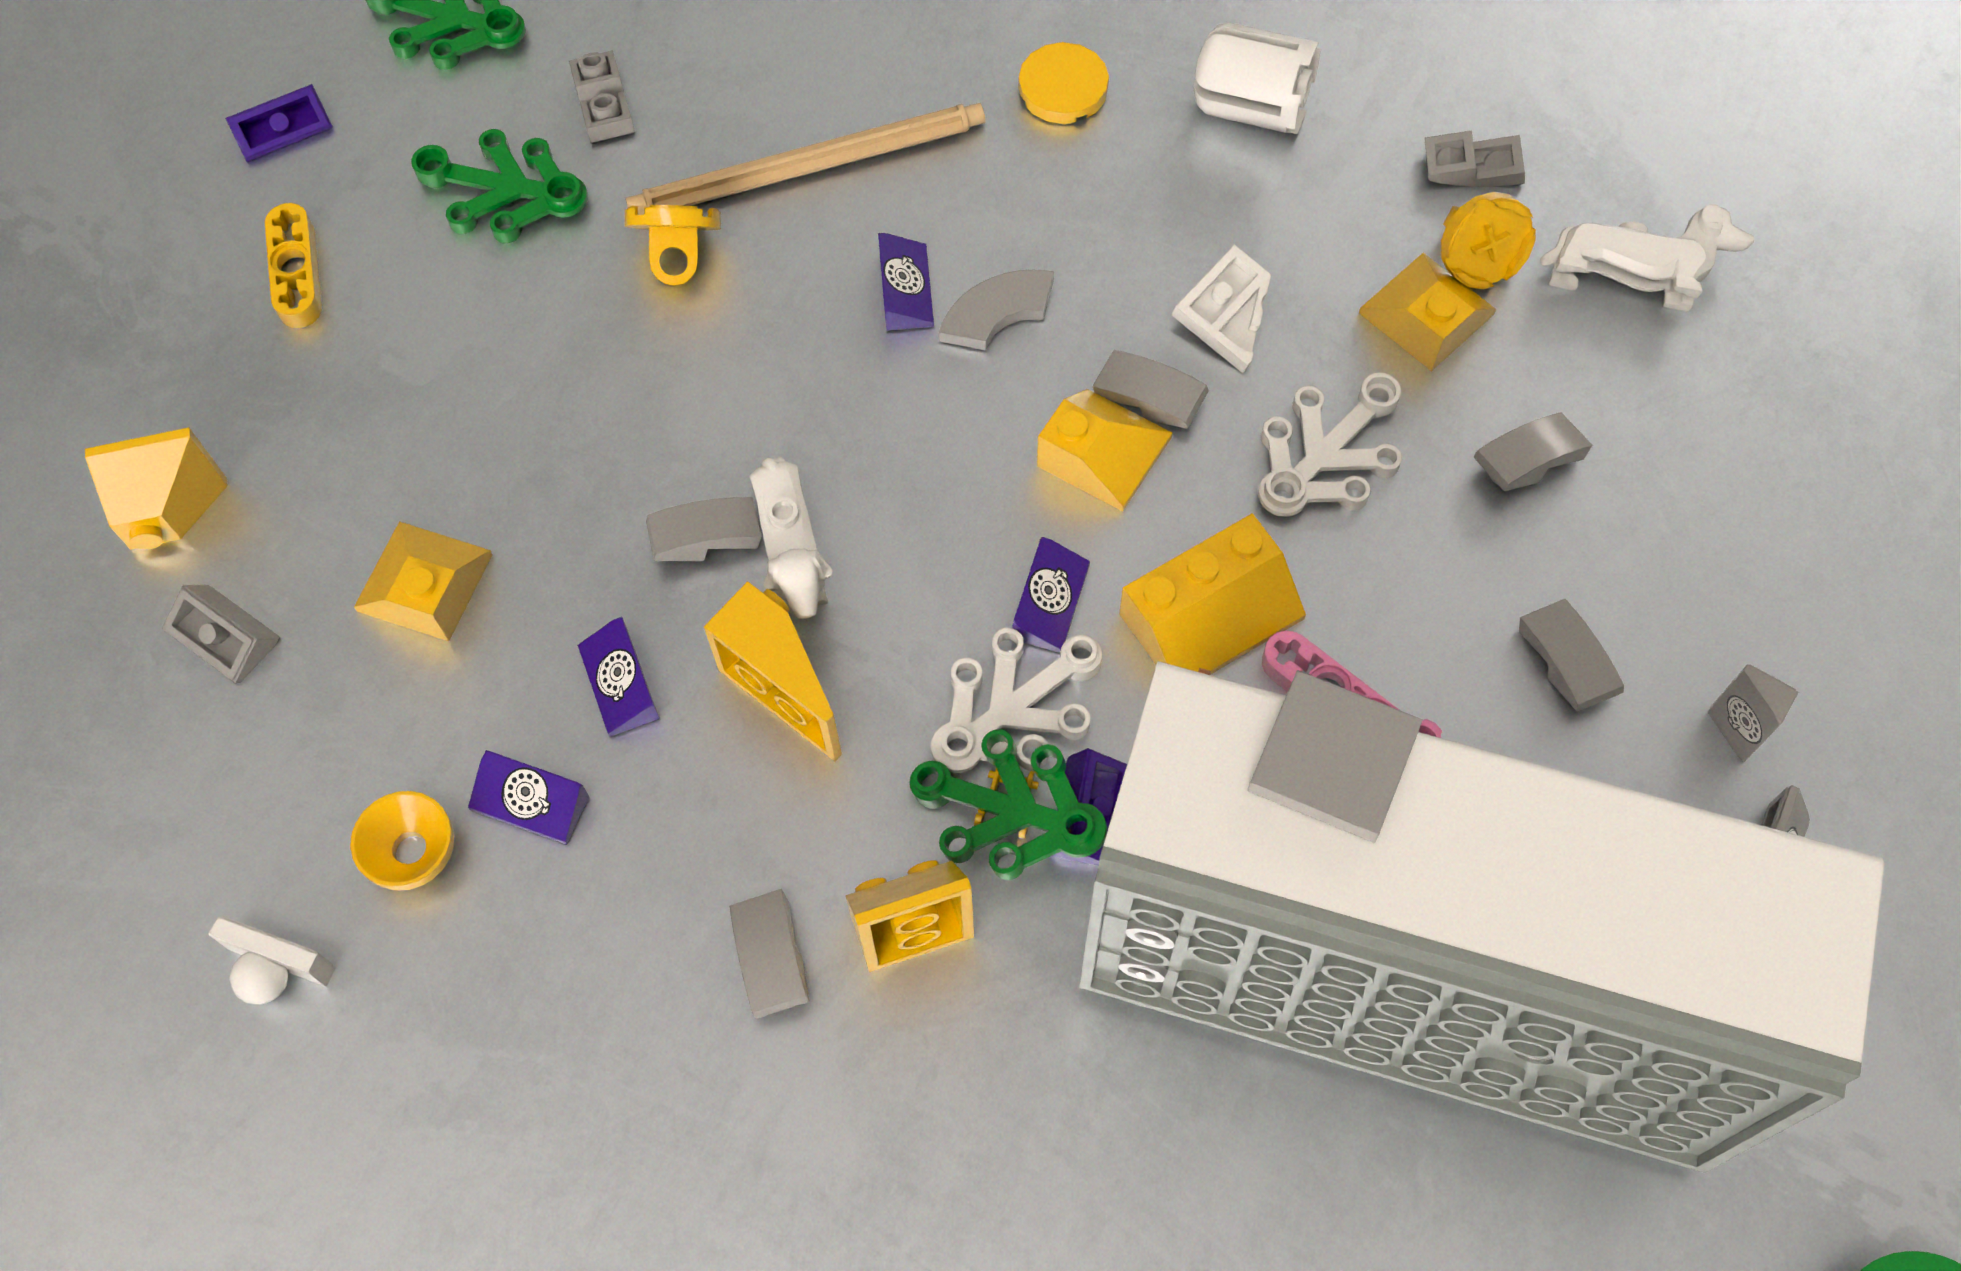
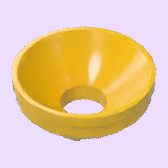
[350,791,454,891]

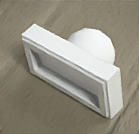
[208,916,335,1004]

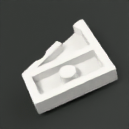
[1172,244,1271,374]

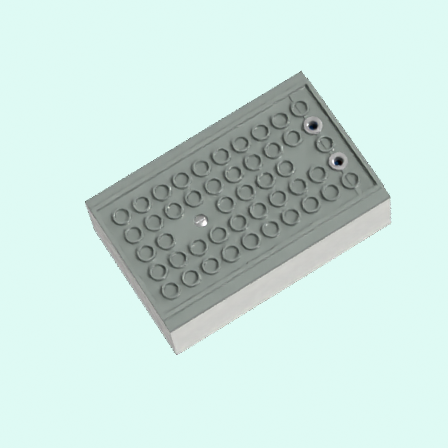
[1079,661,1884,1173]

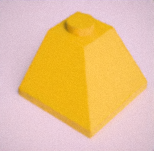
[1359,252,1496,371]
[1037,389,1173,512]
[85,427,228,550]
[354,521,493,641]

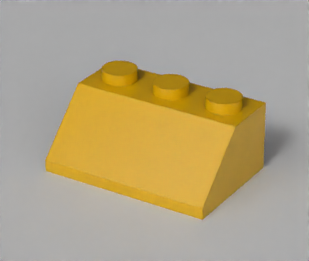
[1119,513,1306,675]

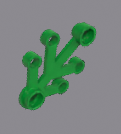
[365,0,526,70]
[411,129,588,243]
[909,729,1107,880]

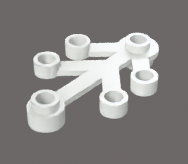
[1258,373,1402,517]
[931,628,1102,773]

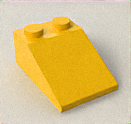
[704,581,842,762]
[845,860,974,972]

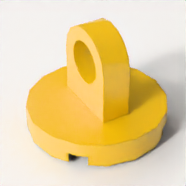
[1441,192,1536,289]
[625,205,721,286]

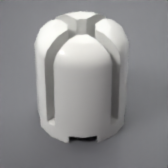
[1194,22,1321,134]

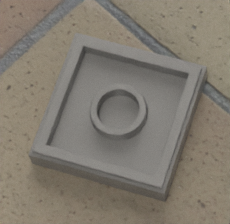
[1247,670,1423,843]

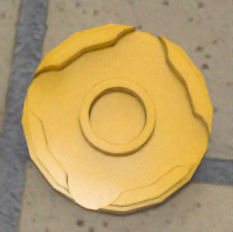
[1018,42,1109,124]

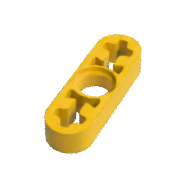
[265,203,322,328]

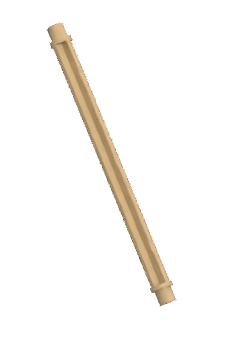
[625,103,985,215]

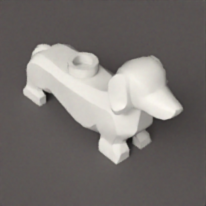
[1540,204,1754,312]
[749,457,833,619]

